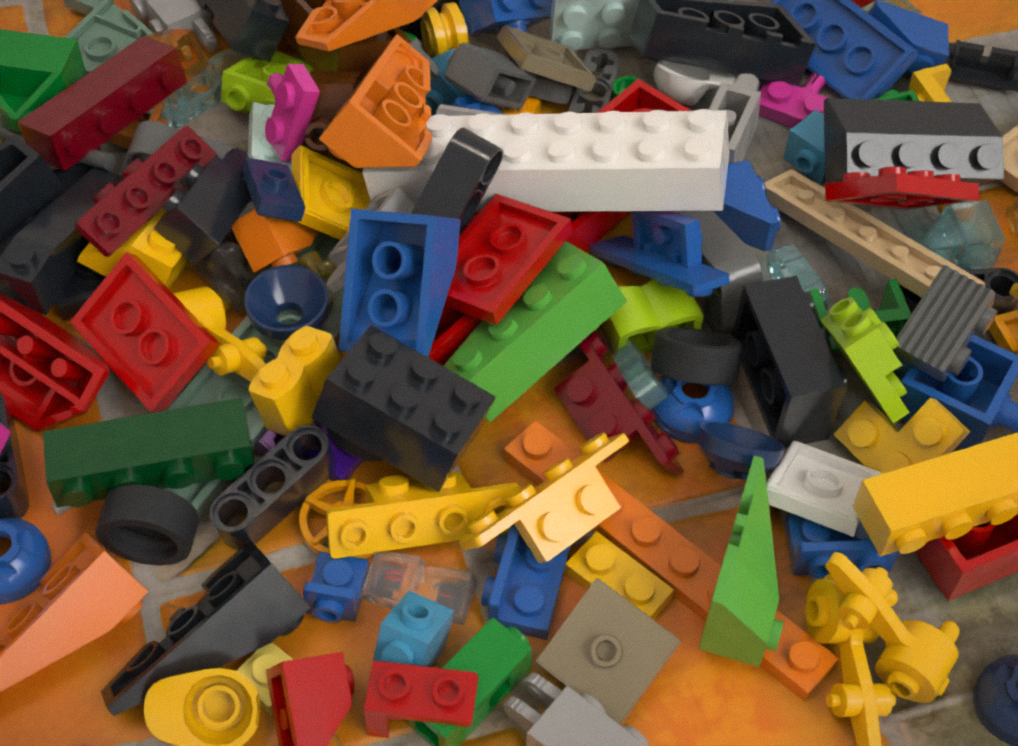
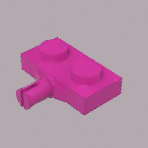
[265,64,320,162]
[759,73,827,128]

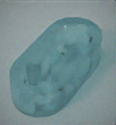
[766,244,829,311]
[612,341,669,410]

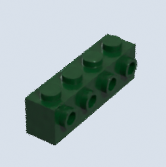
[43,398,254,508]

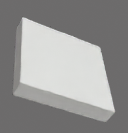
[766,441,882,537]

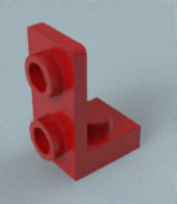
[364,660,478,738]

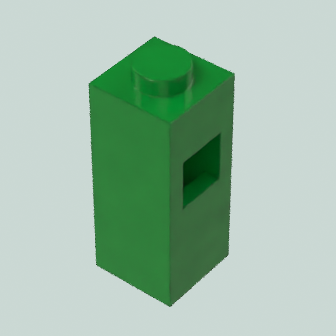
[408,617,532,746]

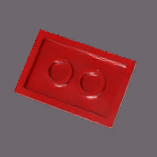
[825,167,979,210]
[445,194,573,326]
[70,252,220,413]

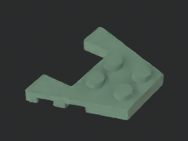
[64,0,157,74]

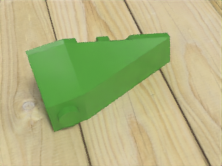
[699,455,784,667]

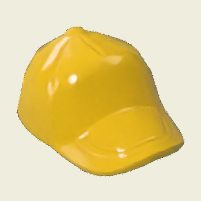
[144,668,260,746]

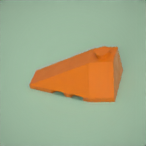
[295,0,438,51]
[319,34,432,168]
[0,532,149,692]

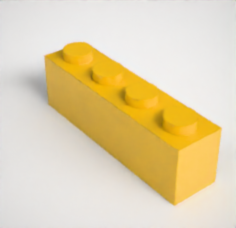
[853,432,1018,557]

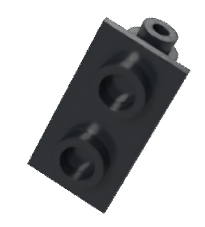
[944,40,1018,92]

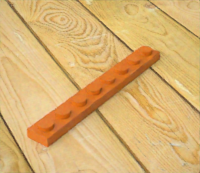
[503,420,839,702]

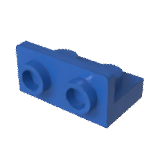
[784,514,899,578]
[481,524,570,640]

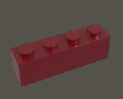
[17,36,188,171]

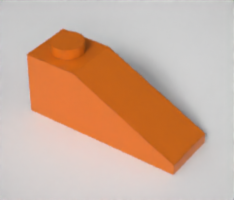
[231,209,319,273]

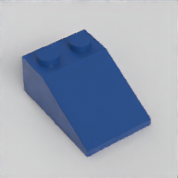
[339,209,461,357]

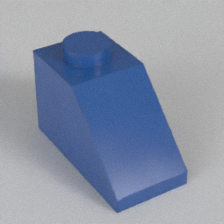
[868,0,949,77]

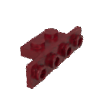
[75,126,217,257]
[554,330,684,476]

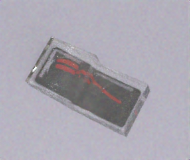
[360,552,478,625]

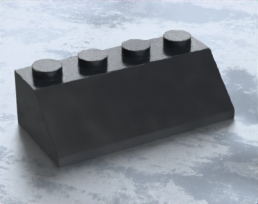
[823,98,1004,186]

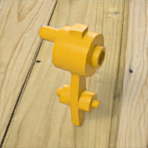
[173,286,267,382]
[825,552,960,703]
[805,574,898,746]

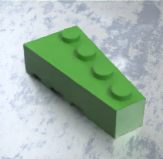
[444,241,627,422]

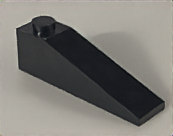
[0,167,123,315]
[101,540,311,716]

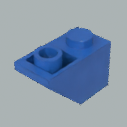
[713,160,781,251]

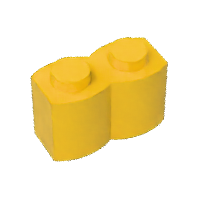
[248,326,342,436]

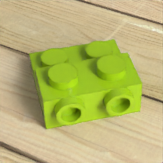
[221,51,314,114]
[820,297,910,423]

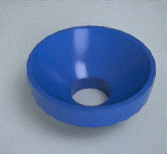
[650,376,734,443]
[0,517,51,604]

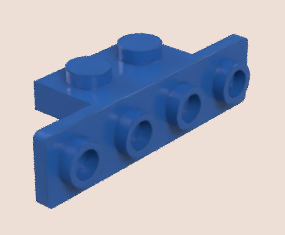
[589,211,730,297]

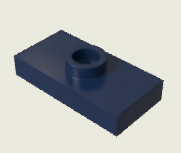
[242,157,306,222]

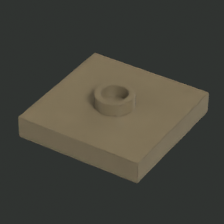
[497,25,597,92]
[535,578,682,726]

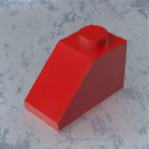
[266,652,355,746]

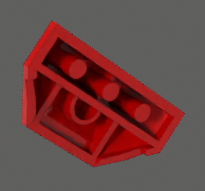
[0,294,110,432]

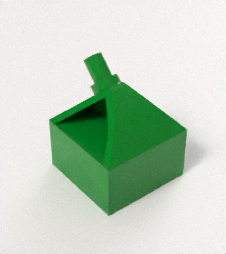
[0,29,87,132]

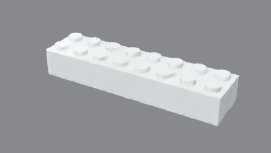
[362,109,729,212]

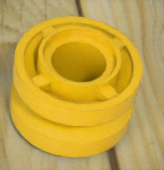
[420,2,469,58]

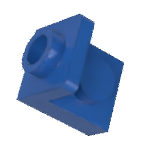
[303,552,369,623]

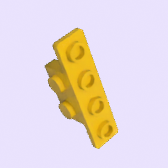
[459,432,629,564]
[326,471,521,559]

